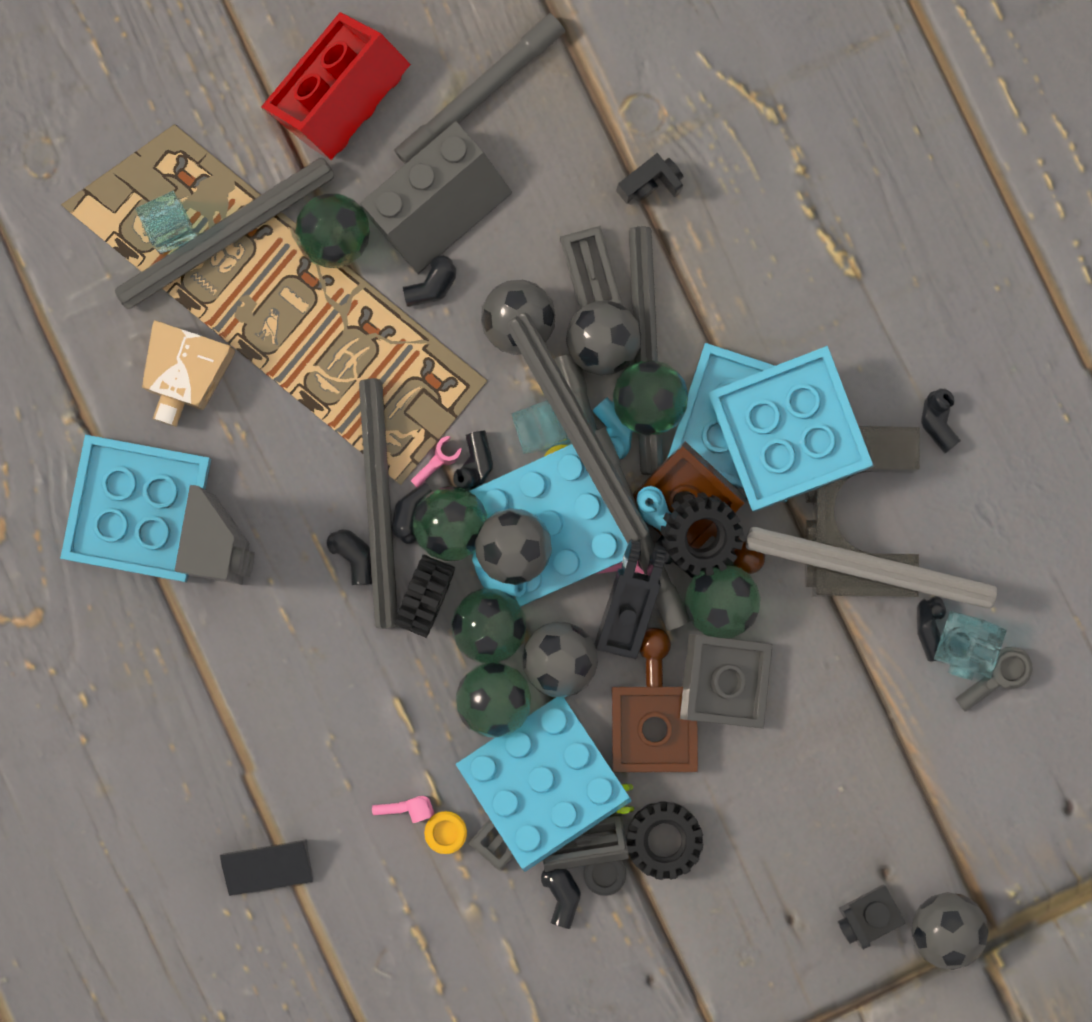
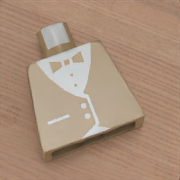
[142,320,235,427]

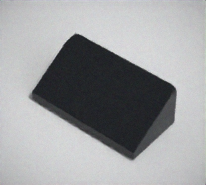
[220,839,313,896]

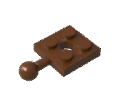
[633,441,765,574]
[612,628,698,772]

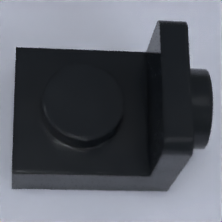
[616,153,684,204]
[837,884,906,950]

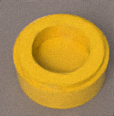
[424,811,467,854]

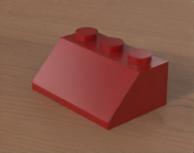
[261,12,411,160]

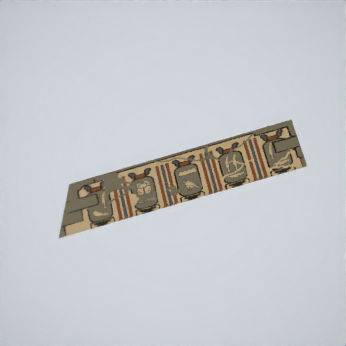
[61,124,487,485]

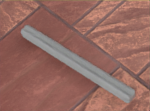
[746,527,997,609]

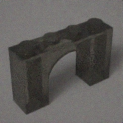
[805,426,920,598]

